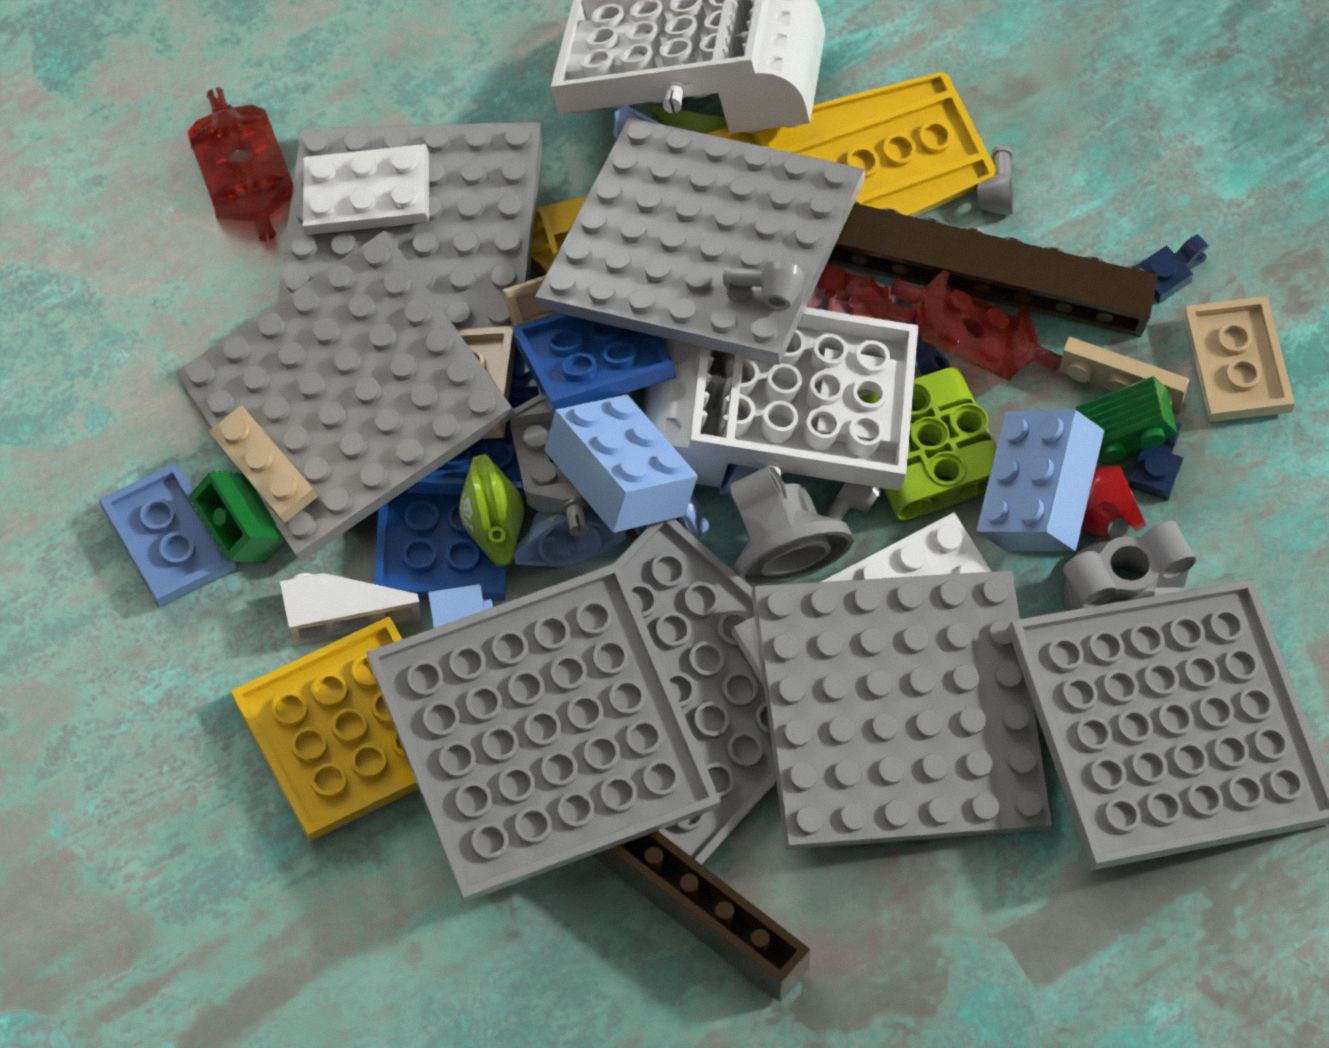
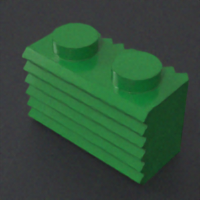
[1075,376,1177,463]
[189,470,285,562]

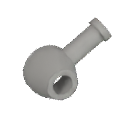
[977,145,1014,215]
[723,261,806,309]
[824,482,883,521]

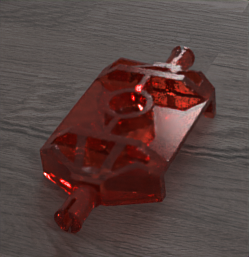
[187,87,294,242]
[816,264,915,324]
[890,270,1062,381]

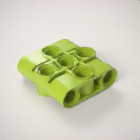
[860,368,997,521]

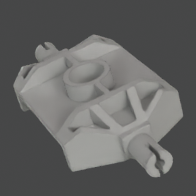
[510,385,591,536]

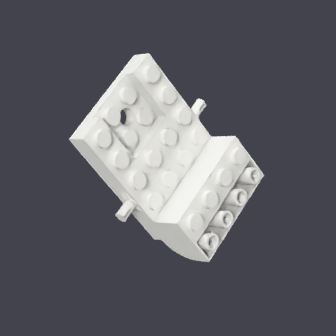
[550,0,826,134]
[643,307,918,491]

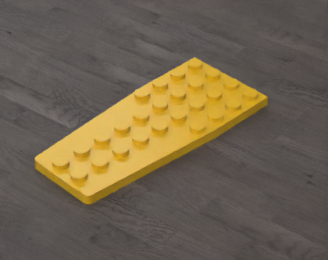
[707,72,996,217]

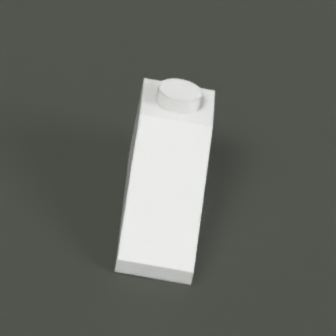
[280,573,422,647]

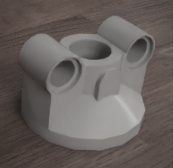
[730,465,854,587]
[1062,521,1197,611]

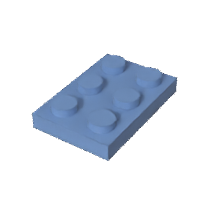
[99,462,237,607]

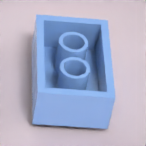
[544,394,698,533]
[976,410,1104,551]

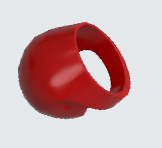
[1081,466,1146,538]

